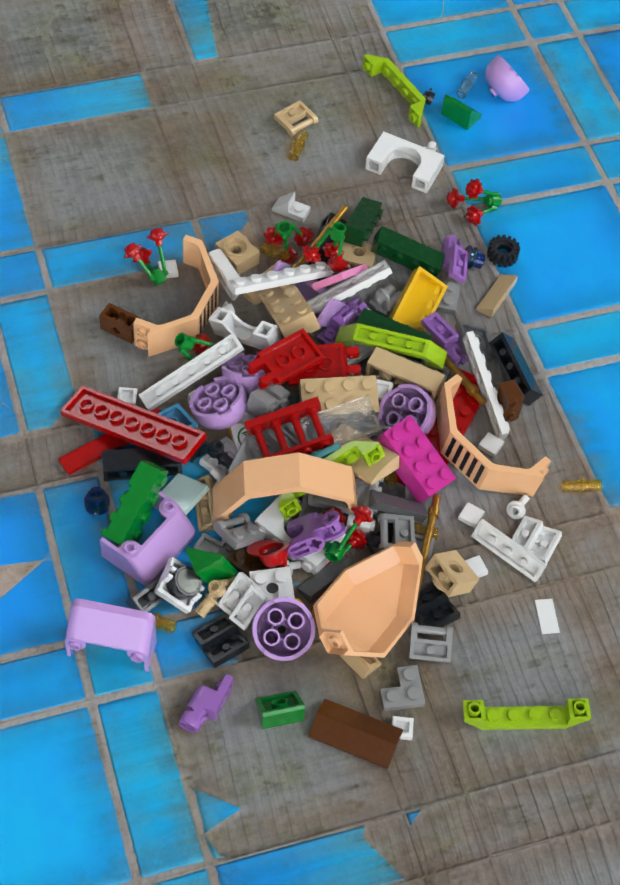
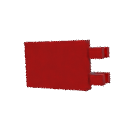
[246,328,325,390]
[289,343,361,386]

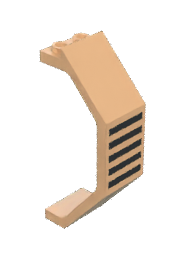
[133,235,219,357]
[435,374,551,497]

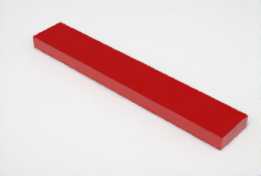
[58,407,161,476]

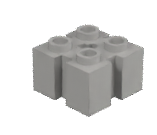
[240,383,290,426]

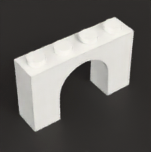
[365,131,445,193]
[255,494,346,575]

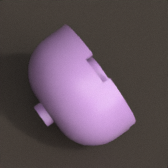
[485,55,530,102]
[221,352,266,396]
[189,376,248,430]
[378,384,436,435]
[252,597,315,661]

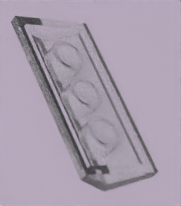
[299,395,382,453]

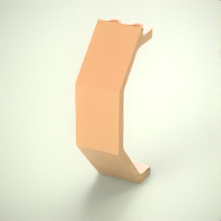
[212,452,358,530]

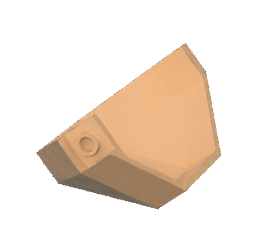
[313,541,423,658]

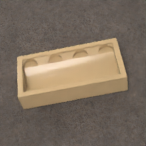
[316,424,399,485]

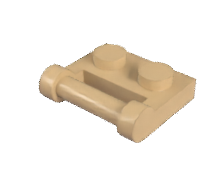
[274,100,318,137]

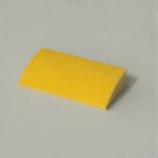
[388,266,448,330]

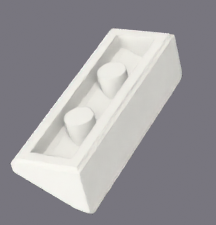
[208,249,240,301]

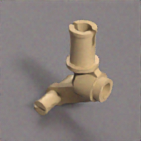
[194,576,236,618]

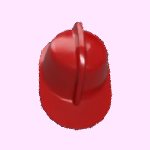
[246,540,290,568]

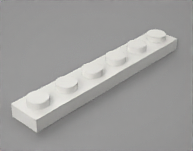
[307,260,392,314]
[227,261,333,295]
[462,331,510,440]
[139,333,245,411]

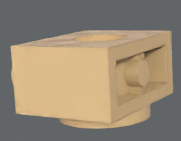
[215,231,260,275]
[342,242,378,272]
[425,550,479,597]

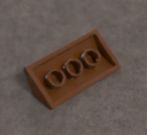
[308,699,403,769]

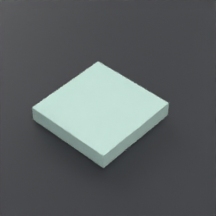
[161,473,209,515]

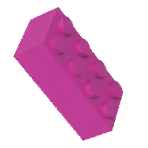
[375,415,456,503]

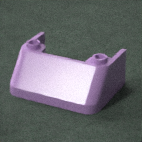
[272,260,348,329]
[100,491,195,585]
[65,599,157,672]

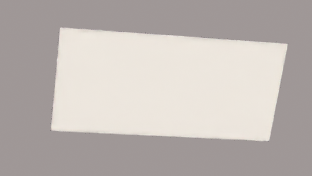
[535,599,560,634]

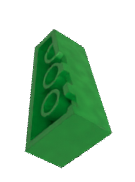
[100,461,168,545]

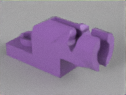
[442,235,468,283]
[317,297,368,345]
[421,311,468,367]
[179,674,234,733]

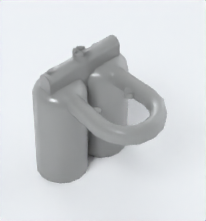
[369,284,402,316]

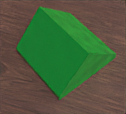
[441,94,482,130]
[186,547,237,585]
[255,690,305,729]

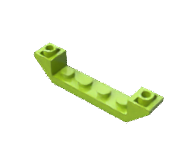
[362,54,426,128]
[335,323,447,370]
[278,441,385,520]
[462,698,591,730]

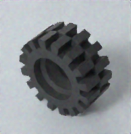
[487,235,520,268]

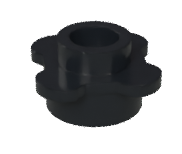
[423,88,435,105]

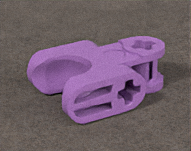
[286,511,347,559]

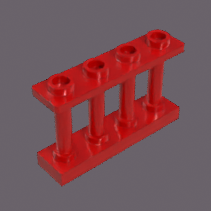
[244,396,334,458]

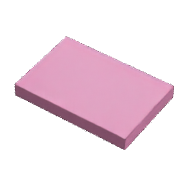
[311,263,368,290]

